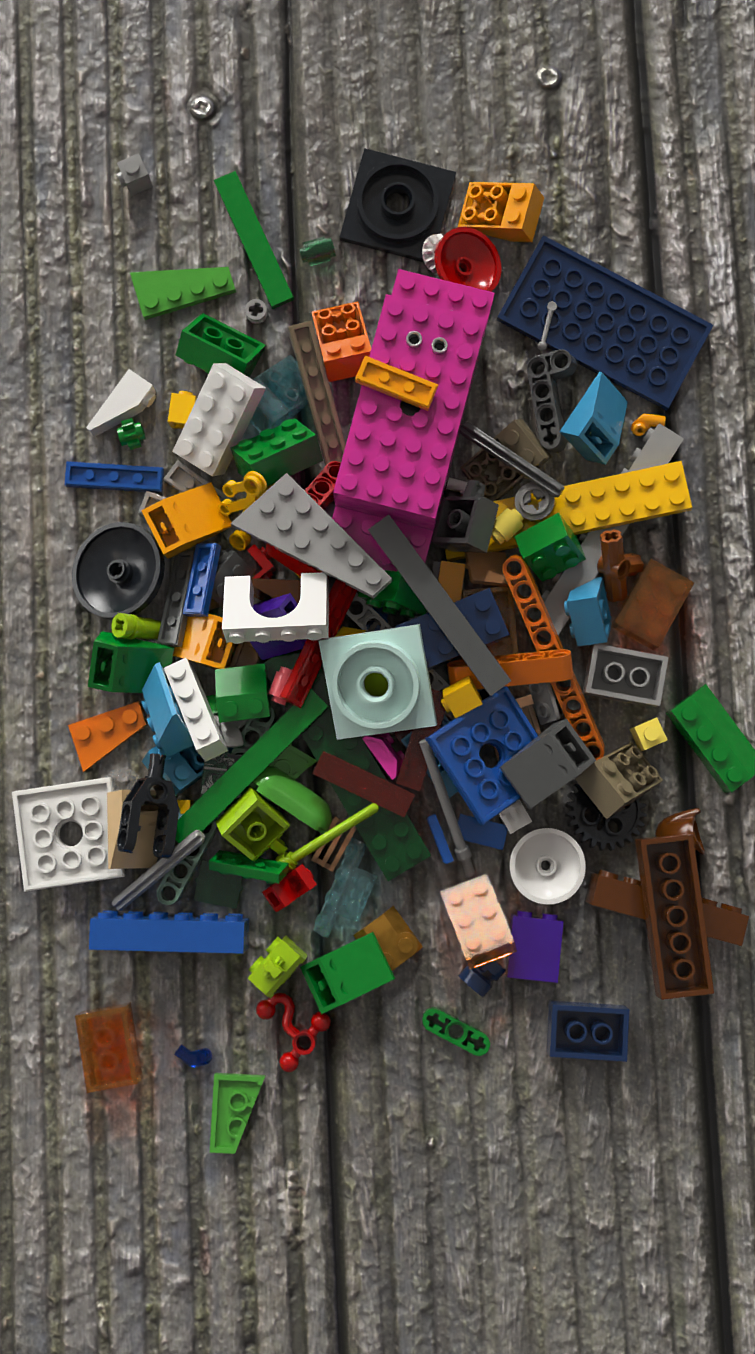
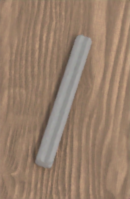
[112,830,206,911]

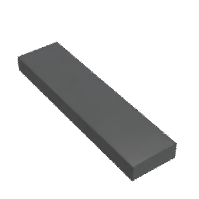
[157,551,195,647]

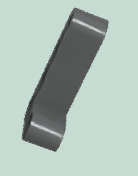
[527,349,577,453]

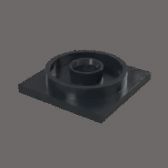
[339,148,456,262]

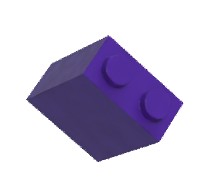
[250,593,307,660]
[505,910,564,983]

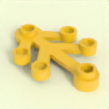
[218,471,267,551]

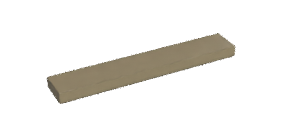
[288,320,346,466]

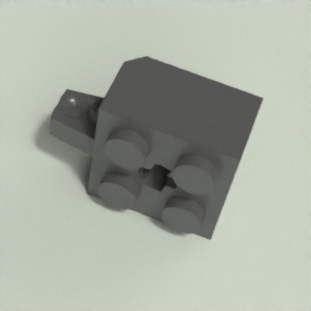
[431,480,499,553]

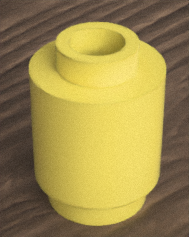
[491,508,524,545]

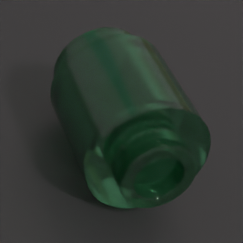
[299,236,336,267]

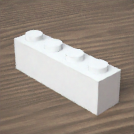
[164,658,228,762]

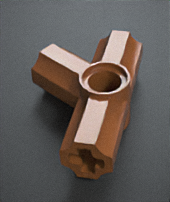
[597,529,644,603]

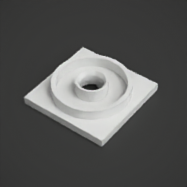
[12,777,126,892]

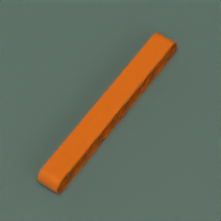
[502,555,605,761]

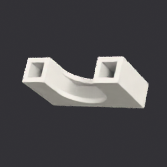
[222,572,329,644]

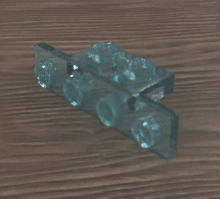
[314,838,378,938]

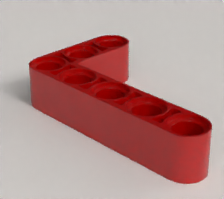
[266,461,341,579]

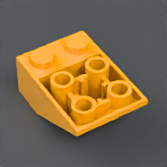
[458,182,544,242]
[141,482,232,559]
[173,614,237,669]

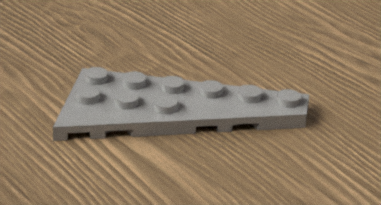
[231,473,392,599]

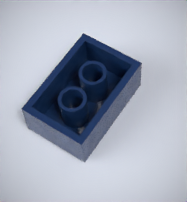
[546,1000,630,1062]

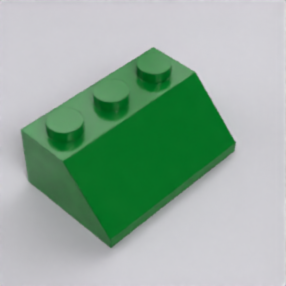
[175,313,266,378]

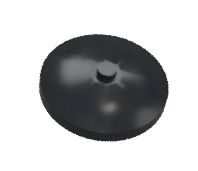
[72,522,165,620]

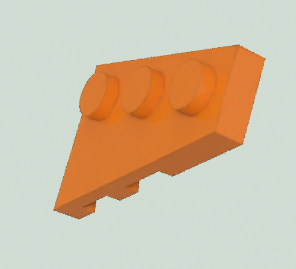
[68,701,148,772]

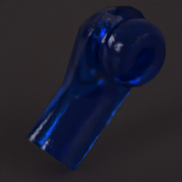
[174,1044,212,1068]

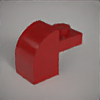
[262,864,317,912]

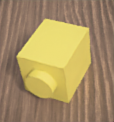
[629,717,667,751]

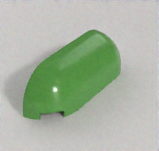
[250,766,332,834]

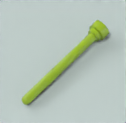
[276,803,379,874]

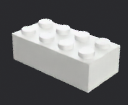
[172,363,266,476]

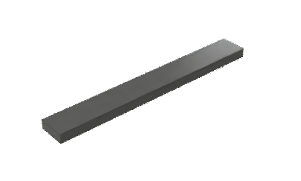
[368,515,511,696]

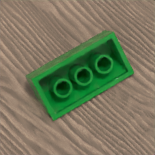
[666,684,755,793]

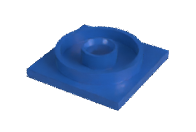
[425,687,538,825]

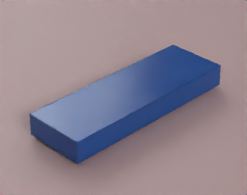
[183,543,221,617]

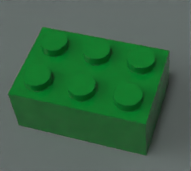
[230,419,323,486]

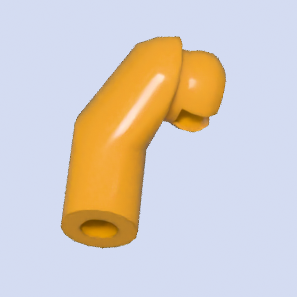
[631,414,666,436]

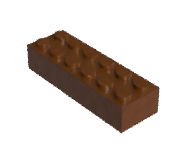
[635,834,714,1000]
[584,870,749,946]

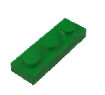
[209,850,289,884]

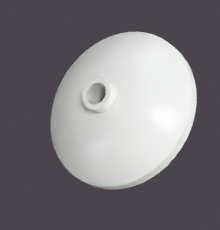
[509,828,586,904]

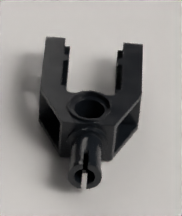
[117,753,179,859]

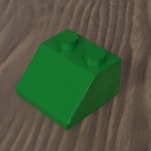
[215,663,272,723]

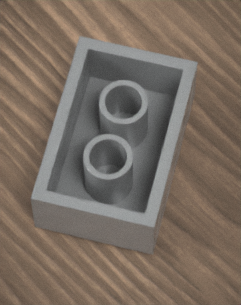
[582,644,669,708]

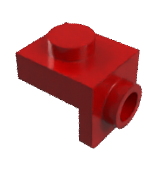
[247,544,276,579]

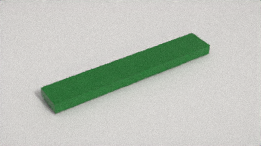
[214,171,294,309]

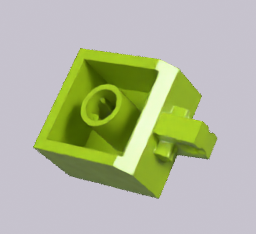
[215,787,290,861]
[248,935,308,999]

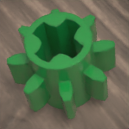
[117,418,146,450]

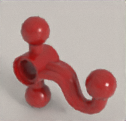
[256,993,331,1072]

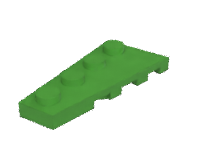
[130,267,236,320]

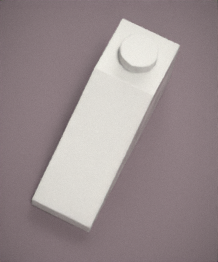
[86,369,156,437]

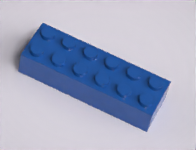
[89,910,249,954]

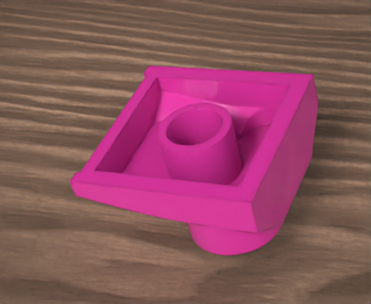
[362,733,409,780]

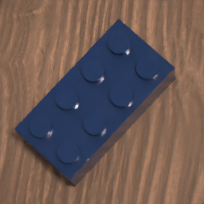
[395,588,510,671]

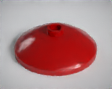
[434,227,502,292]

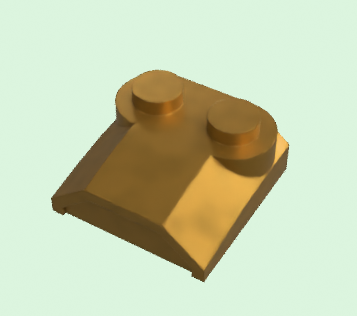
[353,905,423,971]

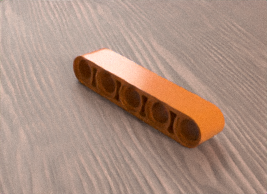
[447,649,574,689]

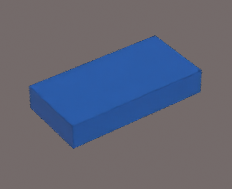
[426,814,454,864]
[458,814,507,850]

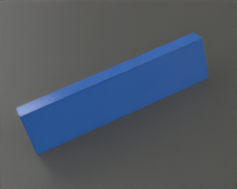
[64,461,164,493]

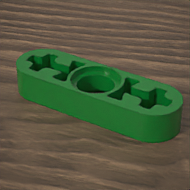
[422,1007,490,1056]

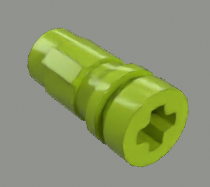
[111,613,161,640]

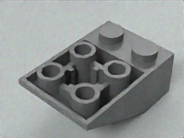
[499,719,596,809]

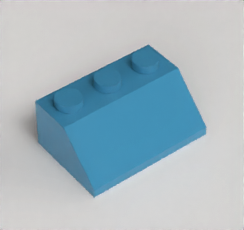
[142,662,194,757]

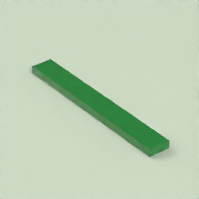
[175,688,329,843]

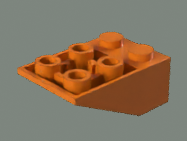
[312,301,371,382]

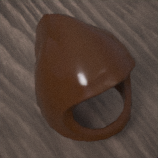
[655,808,705,855]

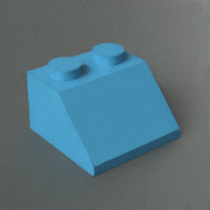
[564,576,613,646]

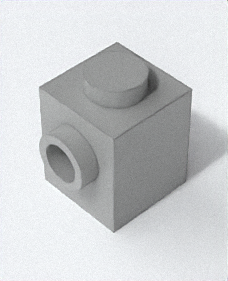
[116,153,153,196]

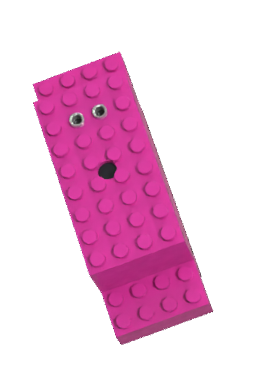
[332,269,495,571]

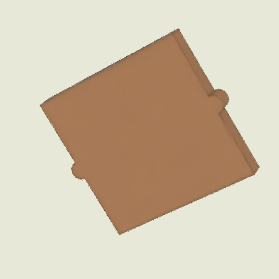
[464,552,511,587]

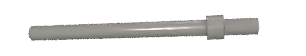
[419,739,476,877]

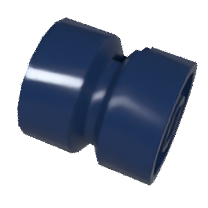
[458,949,506,998]

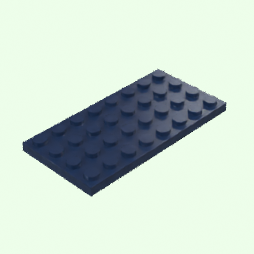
[497,235,714,411]

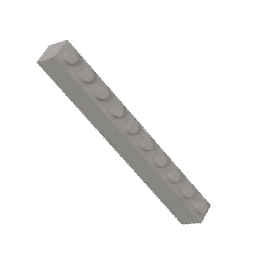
[526,423,684,642]

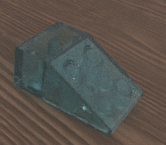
[250,354,308,432]

